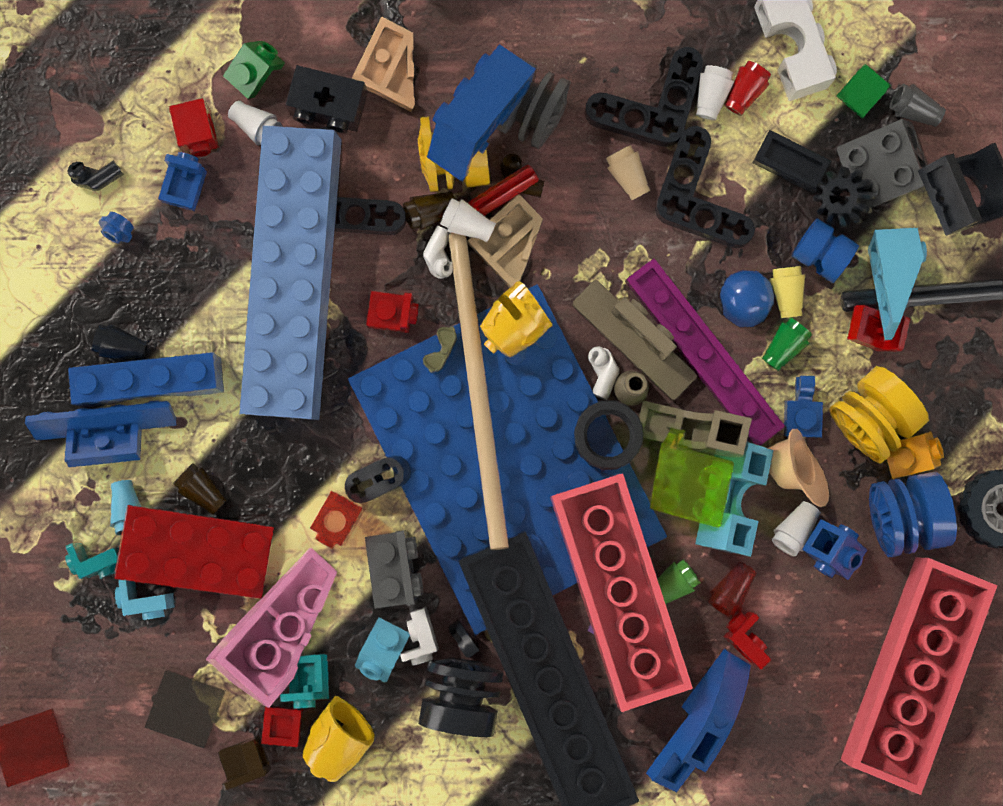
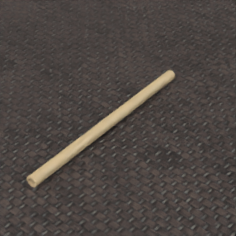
[449,233,509,550]

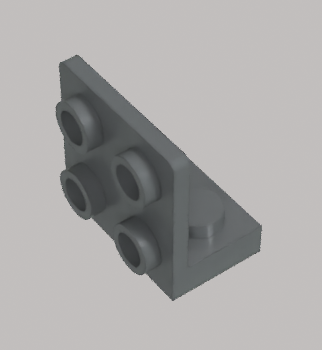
[837,119,928,208]
[365,530,423,609]

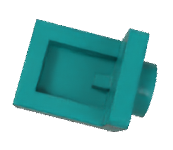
[65,543,119,579]
[280,654,329,709]

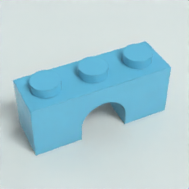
[695,442,774,557]

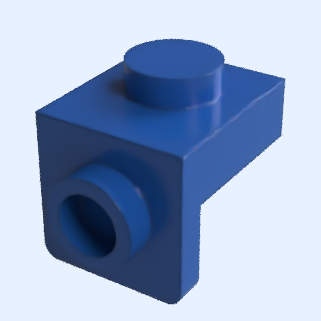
[158,152,207,212]

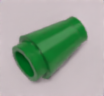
[762,317,813,371]

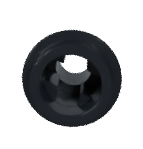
[91,323,148,361]

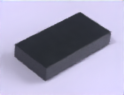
[752,130,832,194]

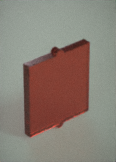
[0,708,70,787]

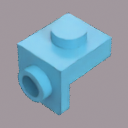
[115,580,175,620]
[355,618,410,682]

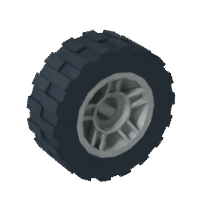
[958,469,1003,548]

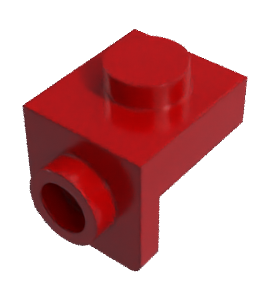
[847,305,910,352]

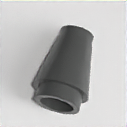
[889,84,946,127]

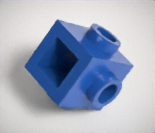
[802,519,867,580]

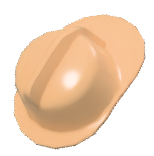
[768,429,829,507]

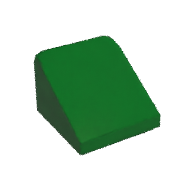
[836,64,890,118]

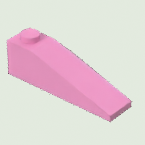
[206,548,337,708]

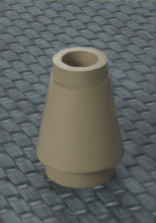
[614,371,649,406]

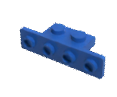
[25,401,177,468]

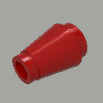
[724,61,771,116]

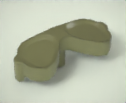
[423,326,457,373]

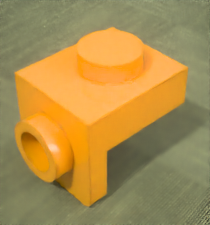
[887,432,944,479]

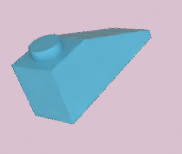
[868,228,927,340]

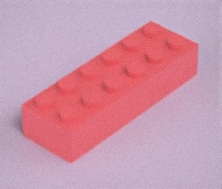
[550,473,693,712]
[840,557,998,795]

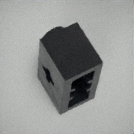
[285,65,368,133]

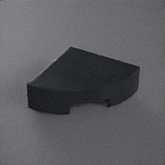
[448,619,480,658]

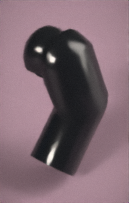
[67,160,124,191]

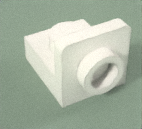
[400,607,439,666]

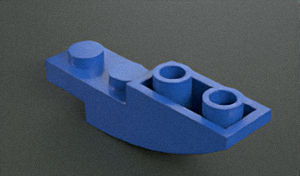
[646,648,751,793]

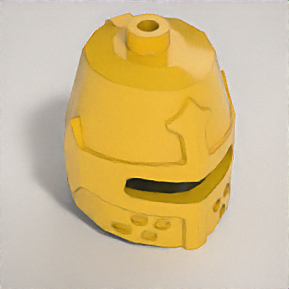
[480,281,552,357]
[303,696,375,782]

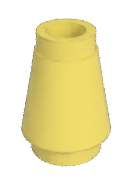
[770,266,805,318]

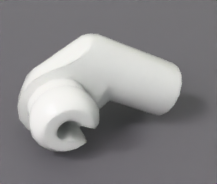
[423,226,453,279]
[588,346,619,401]

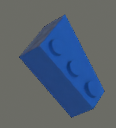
[427,44,536,182]

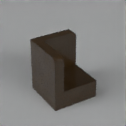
[218,735,271,791]

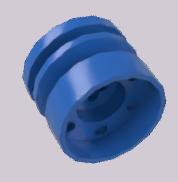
[869,471,957,557]

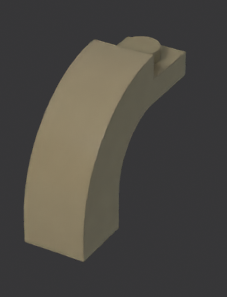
[639,401,752,458]

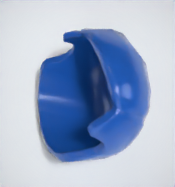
[720,270,774,327]

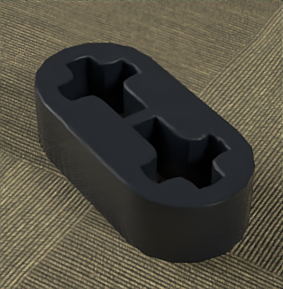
[344,455,411,504]

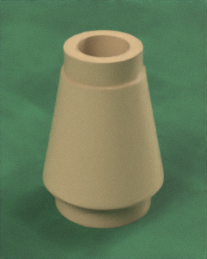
[606,145,650,200]

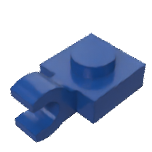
[784,376,823,438]

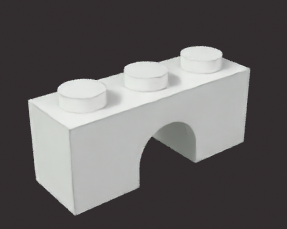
[754,0,837,101]

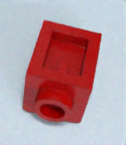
[366,291,419,333]
[723,611,771,670]

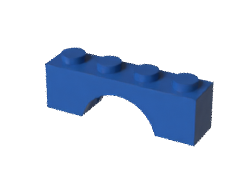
[68,352,224,408]

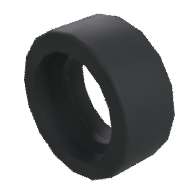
[574,401,643,470]

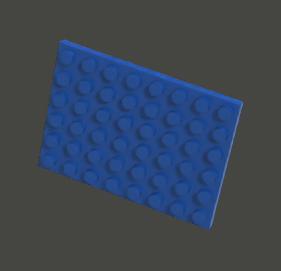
[348,284,667,635]

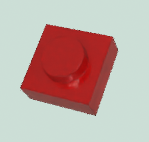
[261,706,303,747]

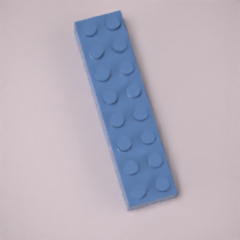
[239,126,342,420]

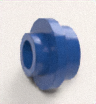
[98,212,134,244]

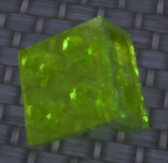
[649,427,734,528]

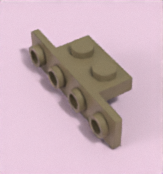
[572,280,697,400]

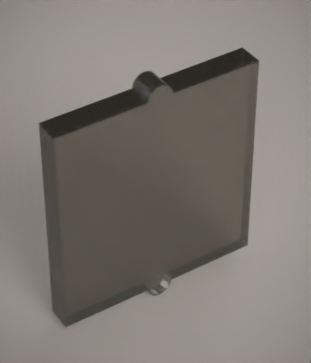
[145,670,226,748]

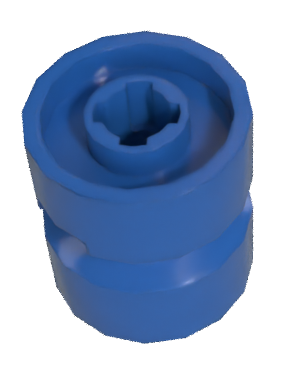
[791,218,859,283]

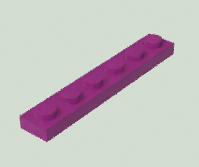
[625,258,785,446]

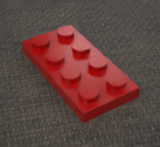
[114,505,274,599]

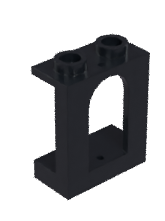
[918,142,1003,236]

